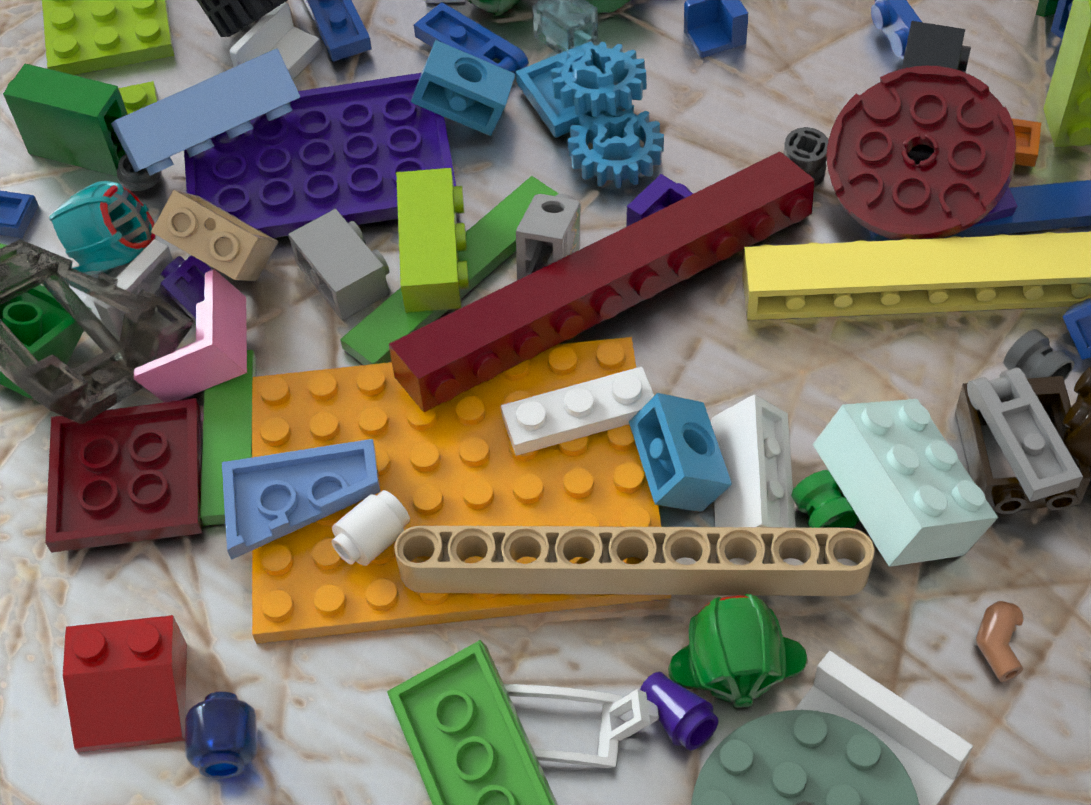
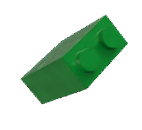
[3,63,128,177]

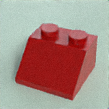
[62,615,187,752]

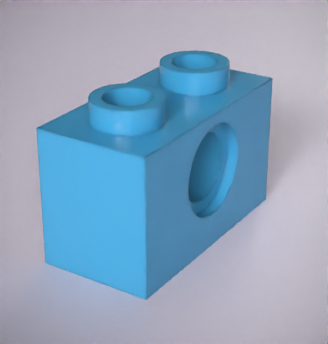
[411,40,515,136]
[629,393,732,512]

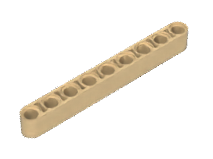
[394,526,875,596]

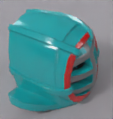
[49,181,156,277]

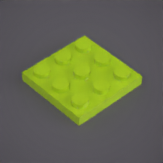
[42,0,175,75]

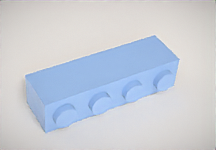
[111,48,300,176]

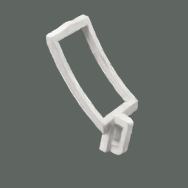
[504,684,659,768]

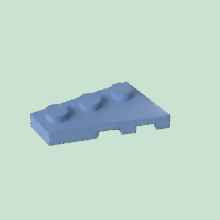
[222,439,381,560]

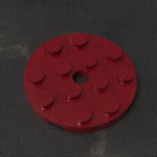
[827,66,1017,240]

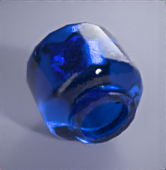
[185,692,258,779]

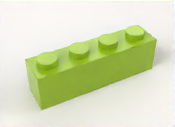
[1043,0,1091,147]

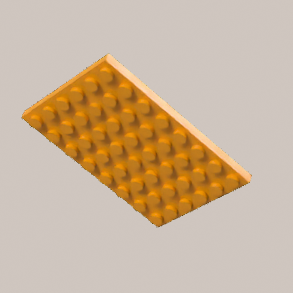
[252,337,671,644]

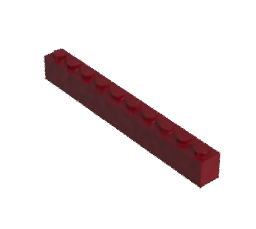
[389,151,815,412]

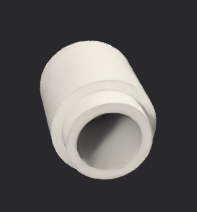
[331,490,410,566]

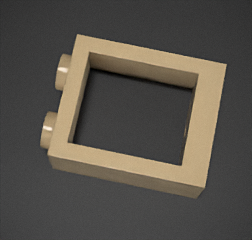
[151,190,279,281]

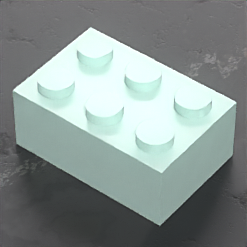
[813,399,998,567]

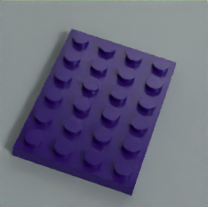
[184,73,456,238]

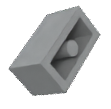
[289,209,390,321]

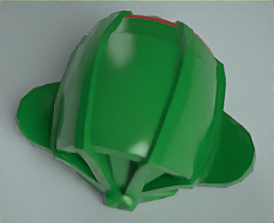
[668,594,808,708]

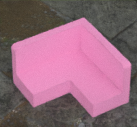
[134,269,247,402]

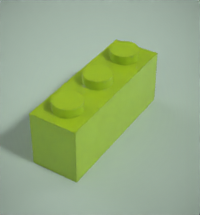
[396,168,469,313]

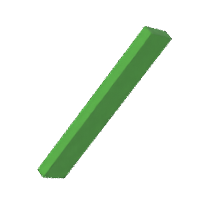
[340,176,559,365]

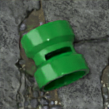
[791,470,859,528]

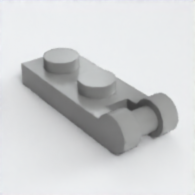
[967,368,1083,502]

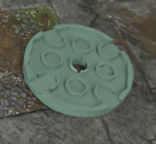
[691,710,920,805]

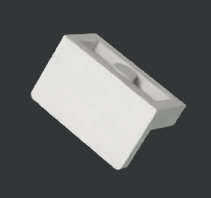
[230,2,322,80]
[81,239,173,337]

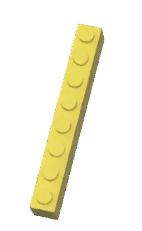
[742,231,1091,320]

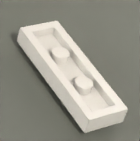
[501,366,654,456]

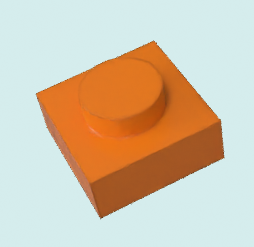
[1011,118,1042,167]

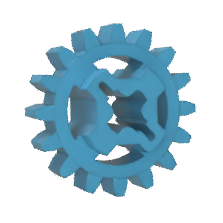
[551,42,647,117]
[568,105,664,188]

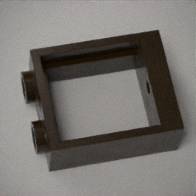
[955,376,1091,514]

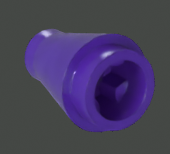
[640,672,719,750]

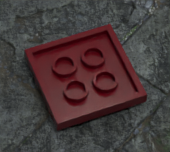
[45,398,202,553]

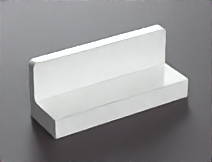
[711,394,796,528]
[794,650,973,805]

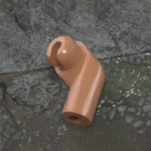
[976,601,1024,682]

